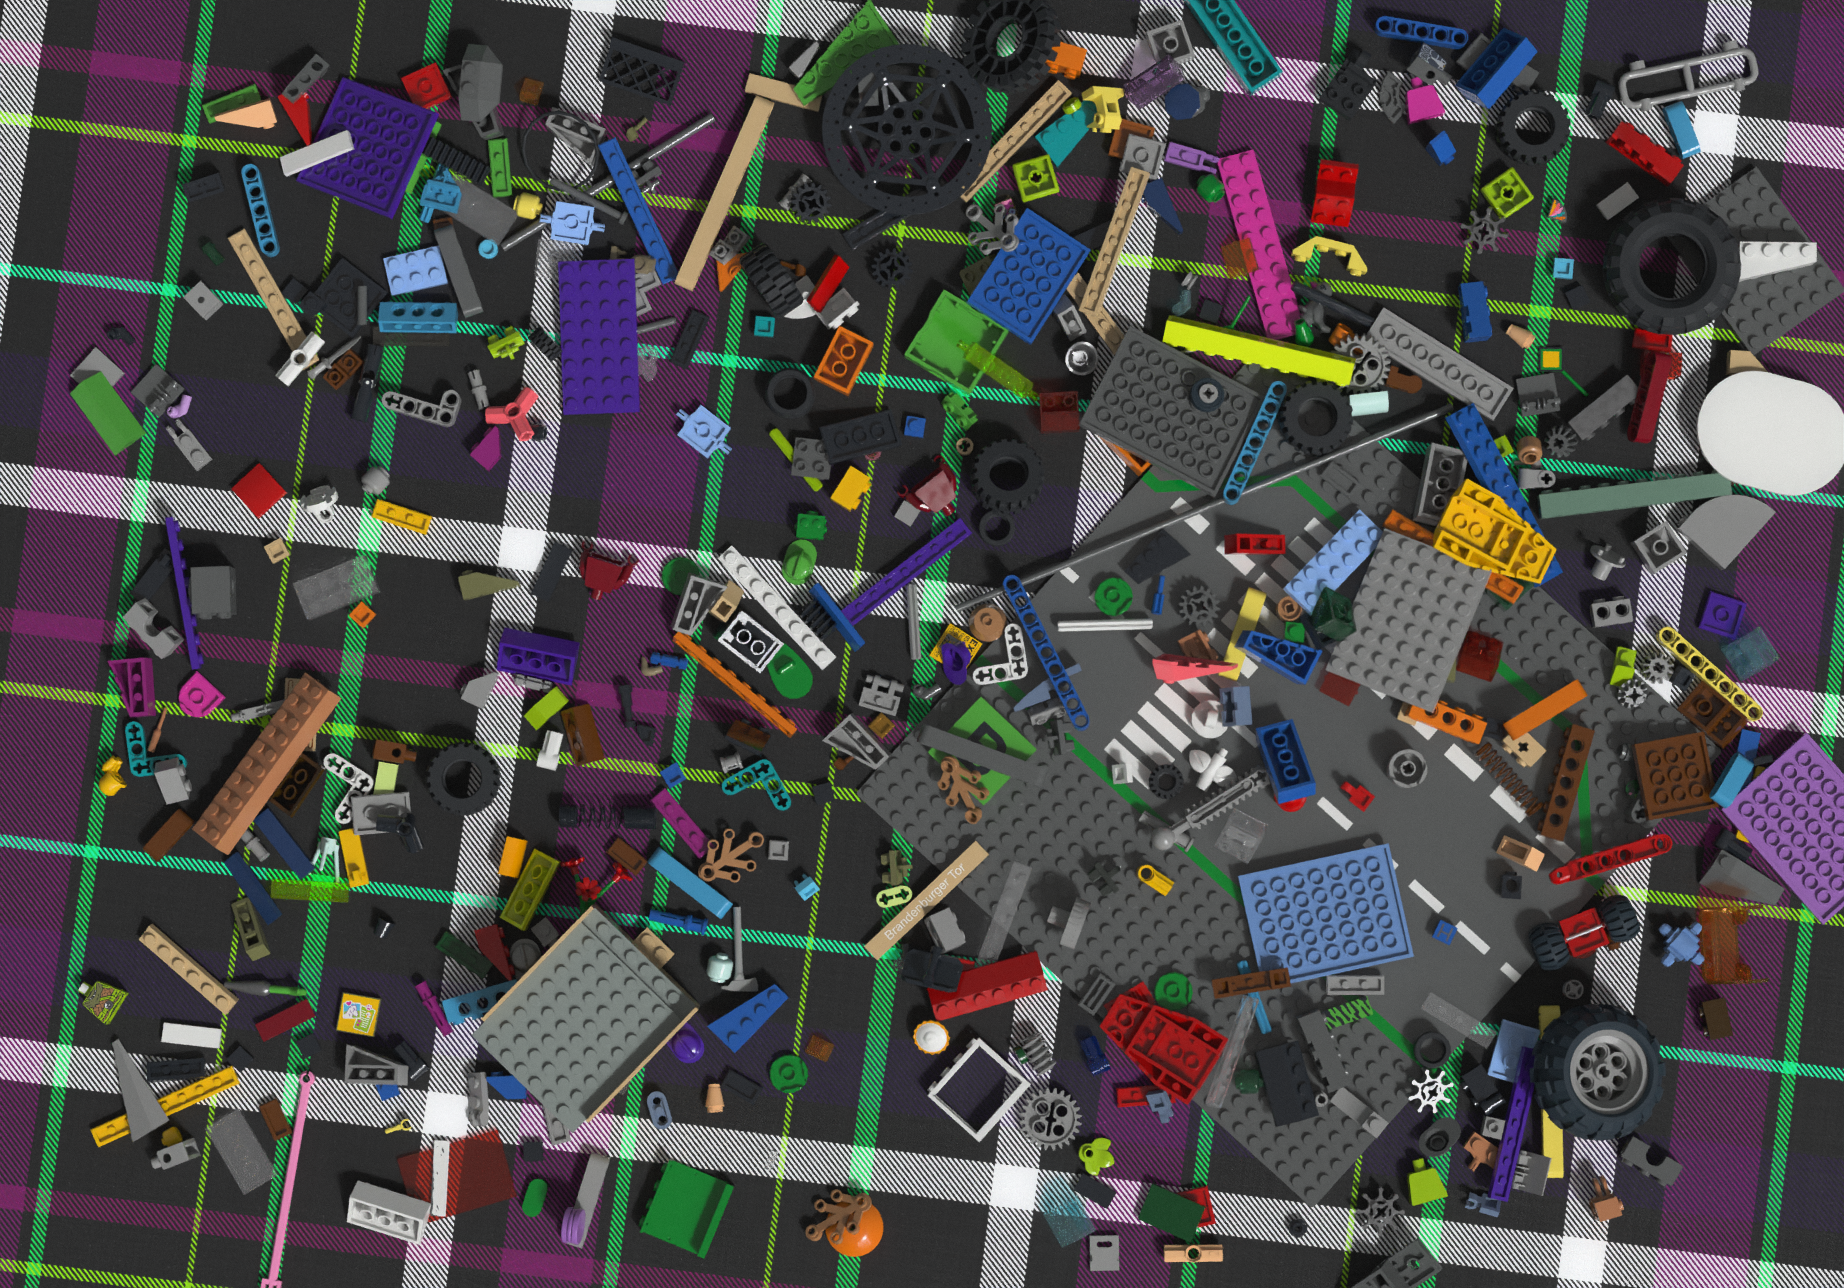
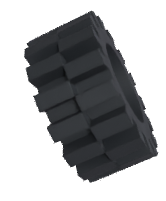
[528,327,563,362]
[1148,764,1184,799]

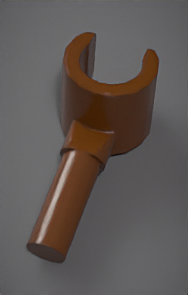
[780,261,806,277]
[833,756,854,770]

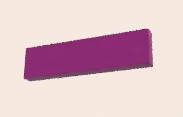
[650,788,715,858]

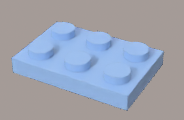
[383,246,448,296]
[1487,1019,1541,1083]

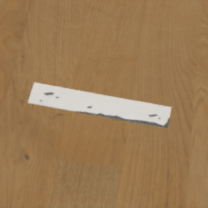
[430,1140,450,1217]

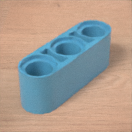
[1663,101,1701,159]
[1709,752,1754,809]

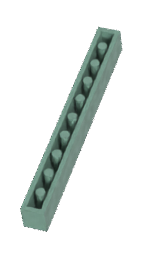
[1536,470,1732,519]

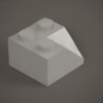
[1145,20,1195,68]
[1631,521,1687,575]

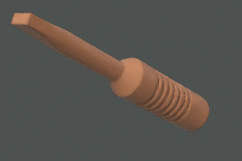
[147,708,167,753]

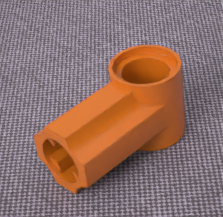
[1328,323,1363,355]

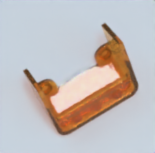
[1699,905,1768,985]

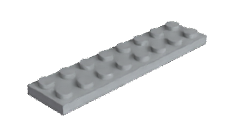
[1366,307,1514,421]

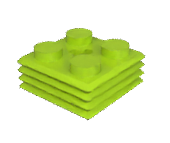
[1012,154,1059,202]
[1481,167,1534,218]

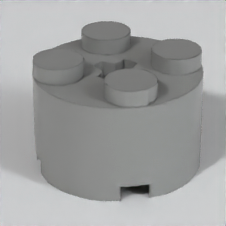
[1386,749,1427,788]

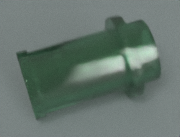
[202,242,225,267]

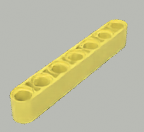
[1656,627,1763,722]

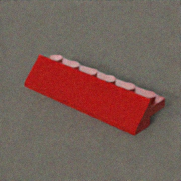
[927,950,1048,1021]

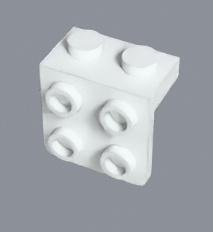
[814,288,859,330]

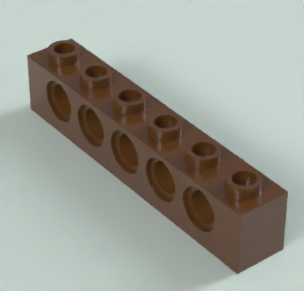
[1537,724,1595,842]

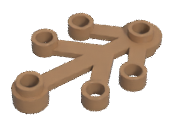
[937,755,989,824]
[698,828,764,883]
[805,1189,872,1244]

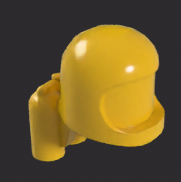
[99,756,127,796]

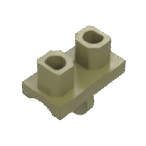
[881,850,913,885]

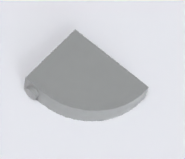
[1676,495,1776,570]

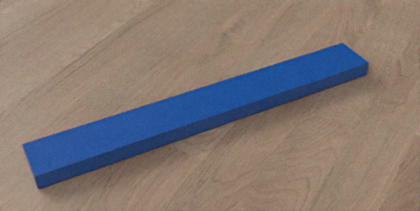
[598,137,678,285]

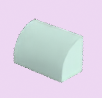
[1348,391,1389,416]

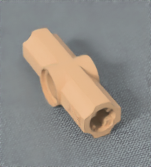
[1164,1244,1223,1263]

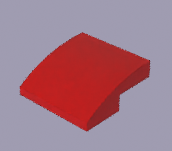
[231,463,287,518]

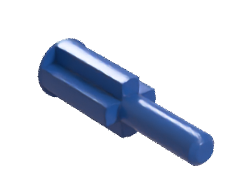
[1151,575,1165,615]

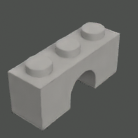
[123,598,184,659]

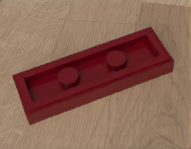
[255,999,316,1042]

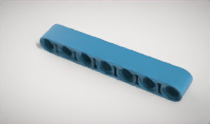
[1223,381,1287,505]

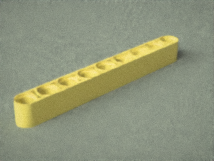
[1539,1005,1563,1178]

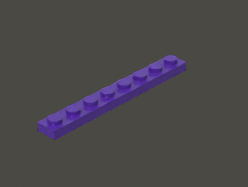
[165,517,204,670]
[841,518,972,626]
[1487,1046,1535,1202]

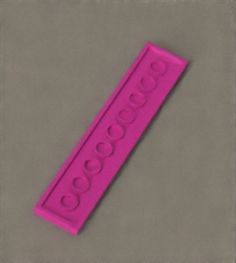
[1217,150,1300,340]

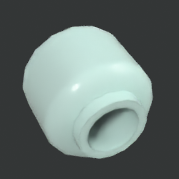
[706,953,733,983]

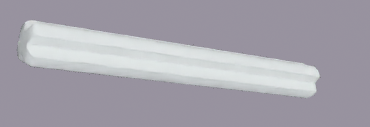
[1057,618,1153,631]

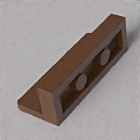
[561,704,605,767]

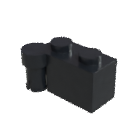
[1459,1064,1505,1116]

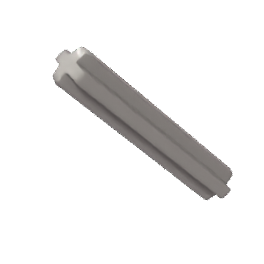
[906,584,921,660]

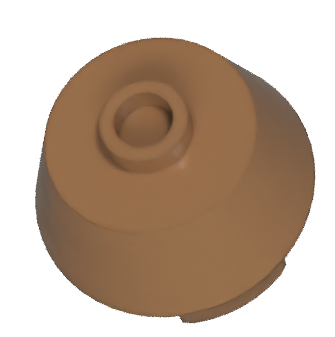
[969,603,1007,642]

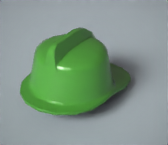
[782,540,817,585]

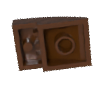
[1677,681,1749,750]

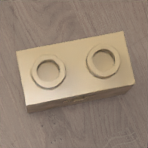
[1500,733,1546,768]

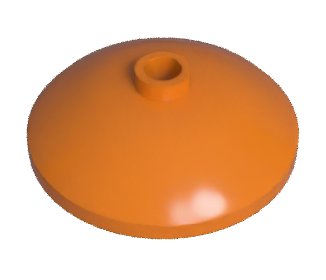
[826,1199,883,1257]

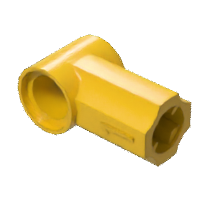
[1136,865,1174,896]

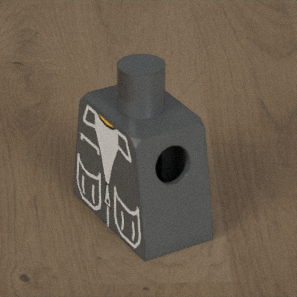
[1407,42,1452,85]

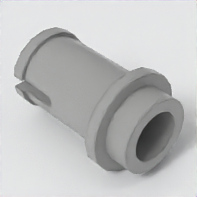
[1314,1091,1328,1107]

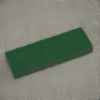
[435,931,493,979]

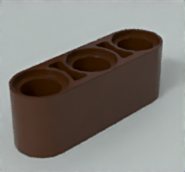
[143,808,195,862]

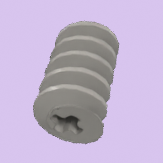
[1019,1033,1056,1076]

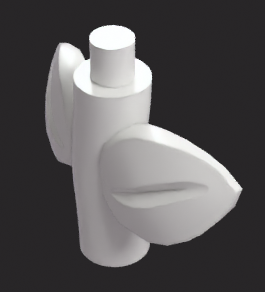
[1189,748,1237,792]

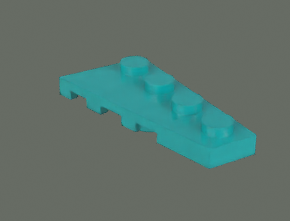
[1035,100,1097,168]

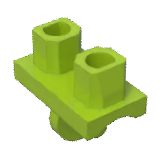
[488,326,525,360]

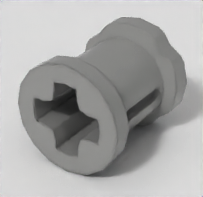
[720,751,743,773]

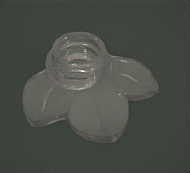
[638,346,658,382]

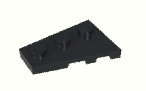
[1124,529,1191,584]

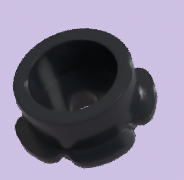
[1288,1219,1308,1238]

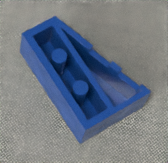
[1458,281,1492,343]

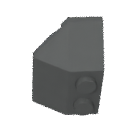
[459,44,503,122]

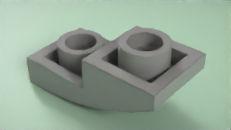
[709,226,751,265]

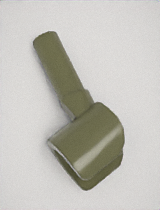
[626,117,648,142]

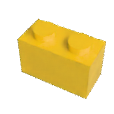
[830,466,871,512]

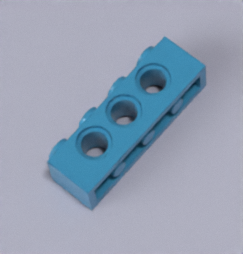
[378,301,458,333]
[442,979,518,1025]

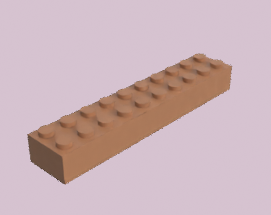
[192,672,341,855]

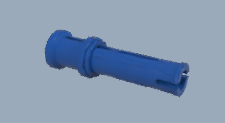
[649,908,708,936]

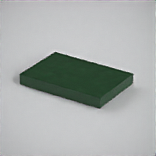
[1138,1183,1206,1243]

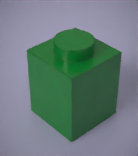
[1283,622,1305,644]

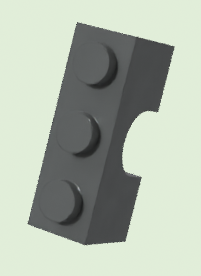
[1619,1136,1683,1187]

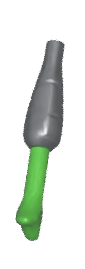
[224,980,307,996]

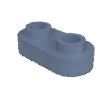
[647,1091,672,1129]

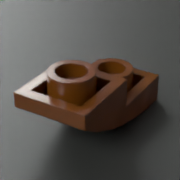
[323,349,364,390]

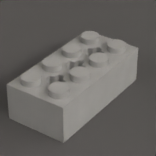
[1412,443,1467,526]

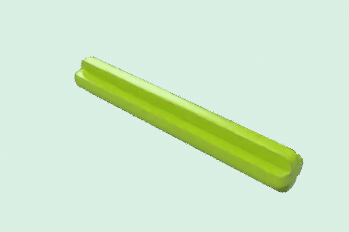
[769,428,823,491]

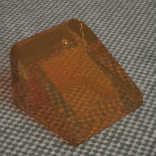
[520,78,544,105]
[805,1035,834,1062]

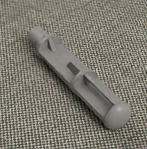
[231,699,286,722]

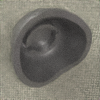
[1065,341,1099,375]

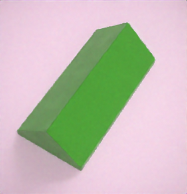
[70,372,146,456]

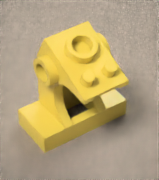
[1082,86,1124,133]

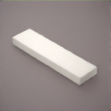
[280,130,354,176]

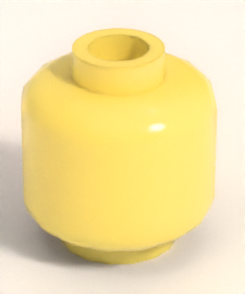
[513,192,543,219]

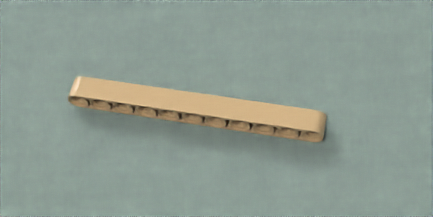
[675,96,774,291]

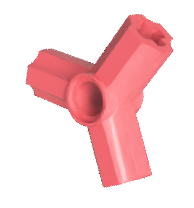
[485,387,539,442]

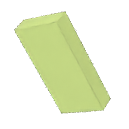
[373,762,399,795]

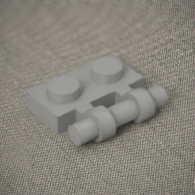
[859,675,904,716]

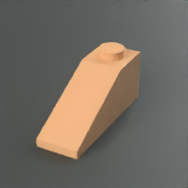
[215,98,277,129]

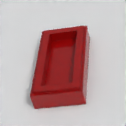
[1632,328,1673,353]

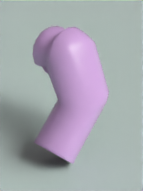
[167,395,192,418]

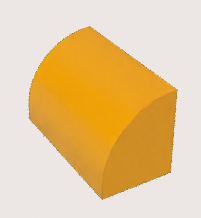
[498,836,528,878]

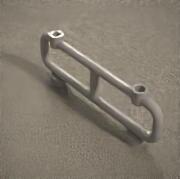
[1618,40,1758,112]

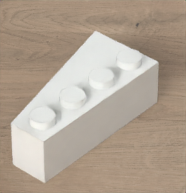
[1738,242,1817,282]

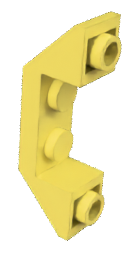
[1291,236,1367,276]

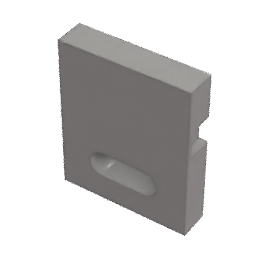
[1089,1235,1119,1271]

